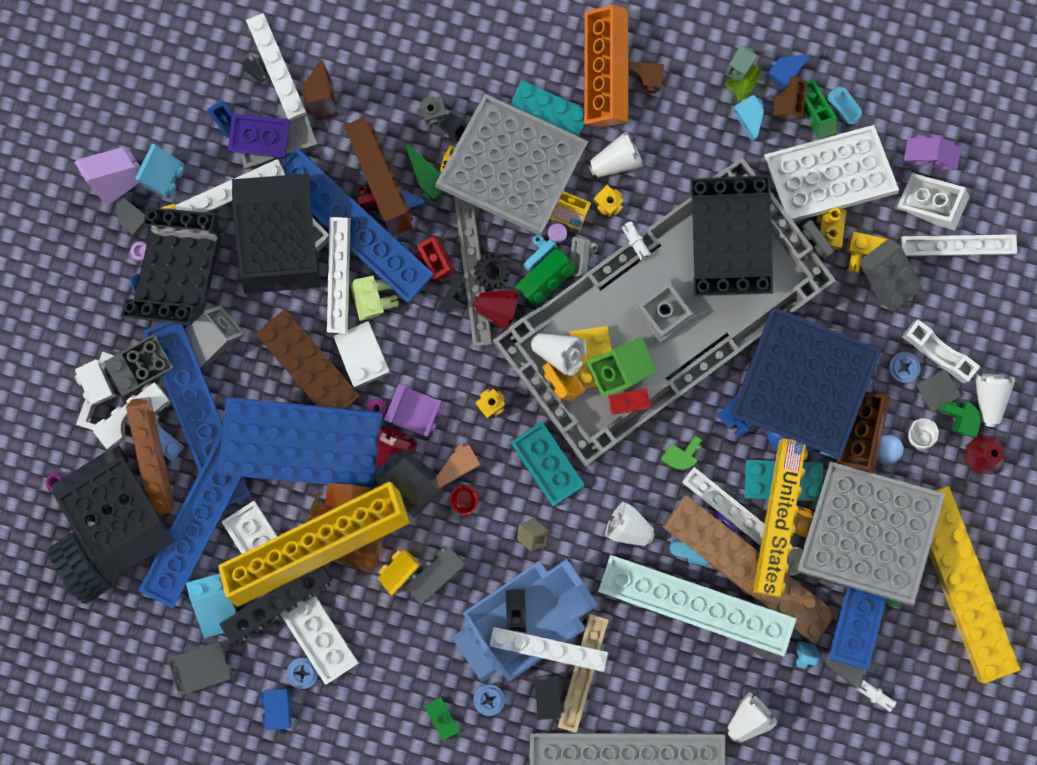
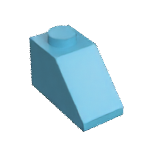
[732,95,764,142]

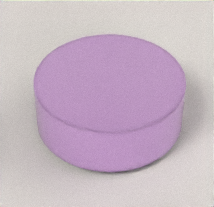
[548,223,567,243]
[130,242,147,261]

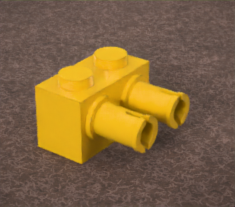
[816,208,846,250]
[846,232,887,273]

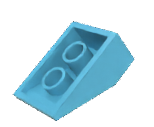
[135,144,185,198]
[186,574,242,638]

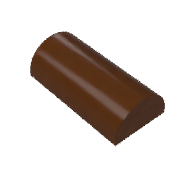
[838,392,890,473]

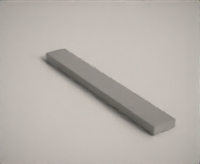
[454,196,493,347]

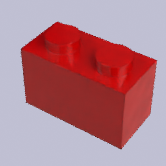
[607,388,651,416]

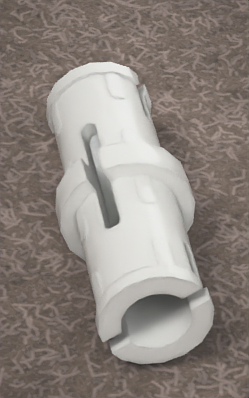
[621,222,651,261]
[857,680,896,712]

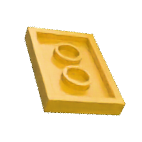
[569,326,611,389]

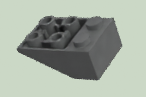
[104,334,173,396]

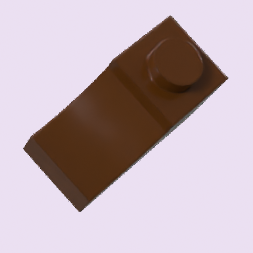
[628,61,664,93]
[773,76,807,120]

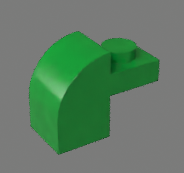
[939,401,980,437]

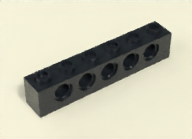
[219,565,333,644]

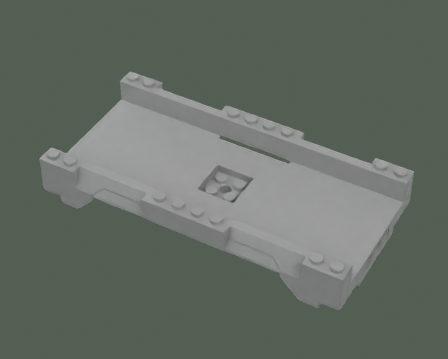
[493,157,836,467]

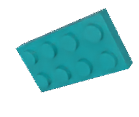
[510,80,585,137]
[510,421,584,506]
[744,460,823,501]

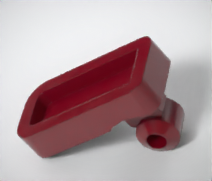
[356,185,379,211]

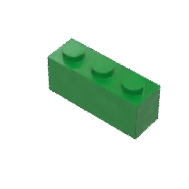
[515,248,577,308]

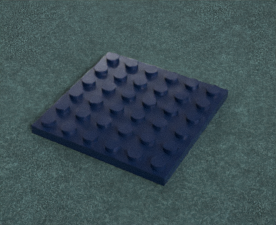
[730,307,882,458]

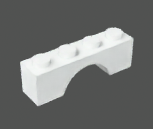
[902,320,980,383]
[93,382,171,450]

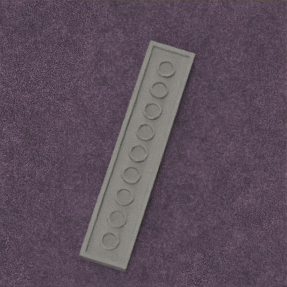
[530,733,725,765]

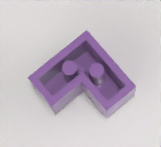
[904,135,961,170]

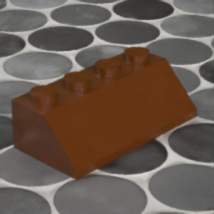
[302,60,339,120]

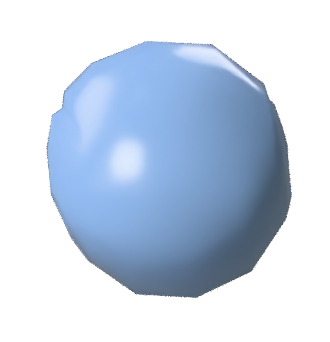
[877,435,904,466]

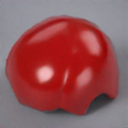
[449,485,479,515]

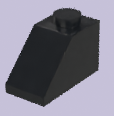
[439,112,467,144]
[505,589,527,633]

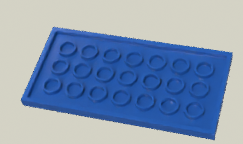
[218,397,382,488]

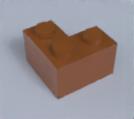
[325,483,376,510]

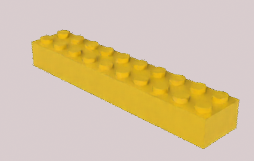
[218,482,410,607]
[929,486,1020,684]

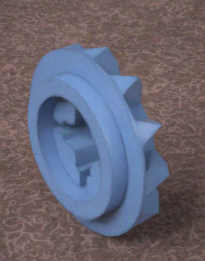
[889,352,920,383]
[287,658,318,689]
[474,684,505,716]

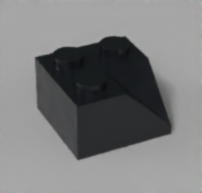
[534,675,565,720]

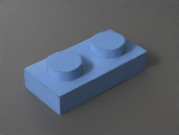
[157,425,184,462]

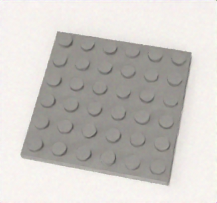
[435,94,588,236]
[797,462,945,606]

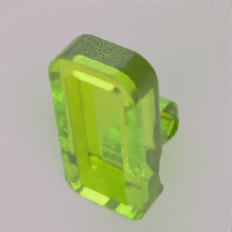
[726,64,762,102]

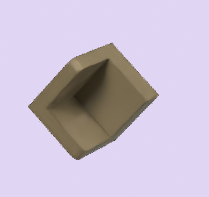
[517,519,549,551]

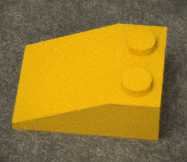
[378,549,422,595]

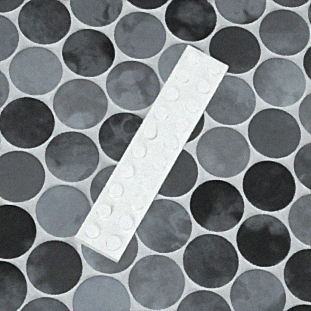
[222,501,359,685]

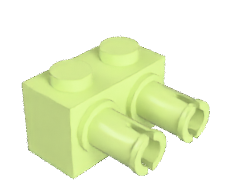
[350,276,399,321]

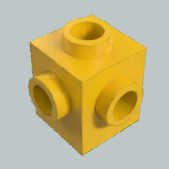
[593,185,624,217]
[475,389,506,419]

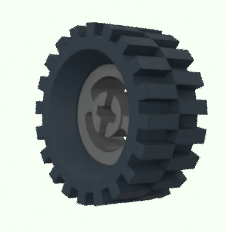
[47,531,113,605]

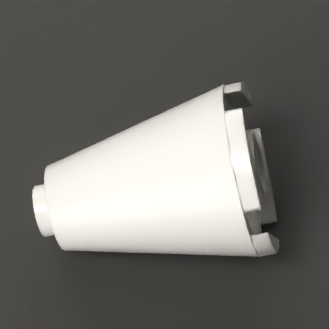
[588,132,643,178]
[531,333,587,375]
[975,374,1015,427]

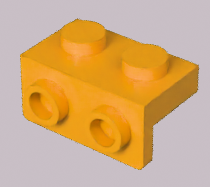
[542,363,585,402]

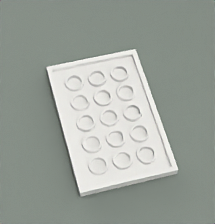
[764,125,899,222]

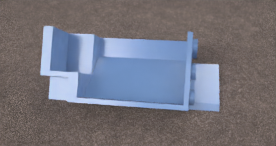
[452,559,598,682]

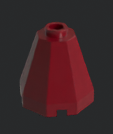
[472,290,519,330]
[376,427,418,468]
[964,435,1006,475]

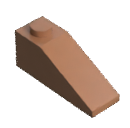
[436,444,480,488]

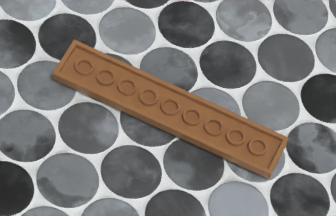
[663,495,836,644]

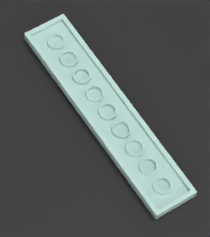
[598,555,797,656]

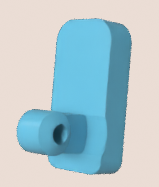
[827,87,862,124]
[524,235,559,273]
[795,641,821,669]

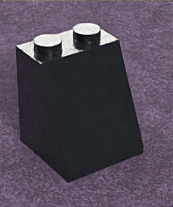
[374,448,441,518]

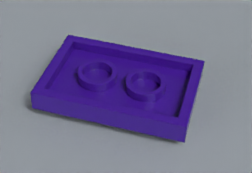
[228,114,290,159]

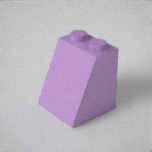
[75,147,141,206]

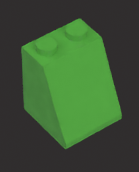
[586,336,657,397]

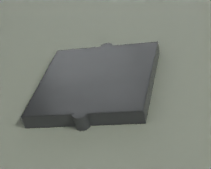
[916,369,961,413]

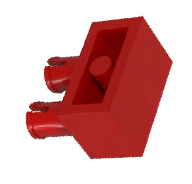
[414,236,457,281]

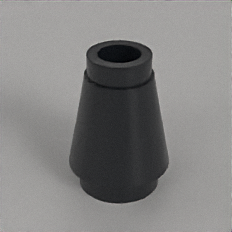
[241,55,268,84]

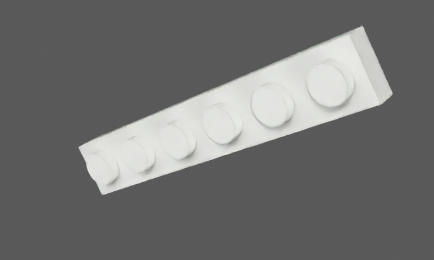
[246,13,307,121]
[175,159,285,213]
[327,217,351,333]
[900,235,1017,256]
[682,467,765,546]
[490,627,608,672]

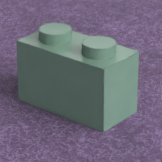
[725,46,757,84]

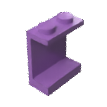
[384,384,444,437]

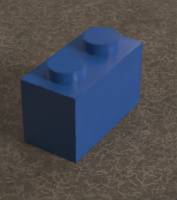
[261,687,292,731]

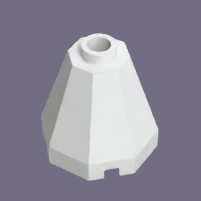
[605,502,655,546]
[728,692,777,742]

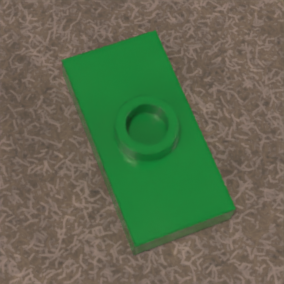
[424,697,460,741]

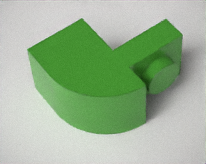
[660,436,702,470]

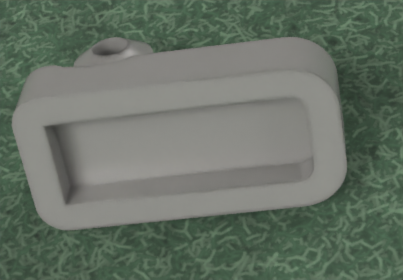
[570,237,598,276]

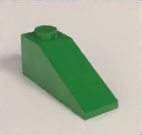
[804,79,837,139]
[406,144,445,203]

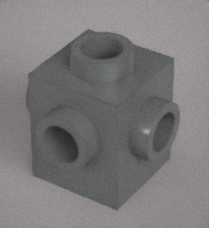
[417,96,447,125]

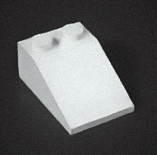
[897,173,969,230]
[333,321,391,388]

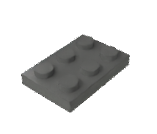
[800,220,834,261]

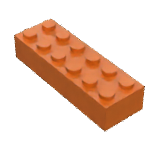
[584,5,628,128]

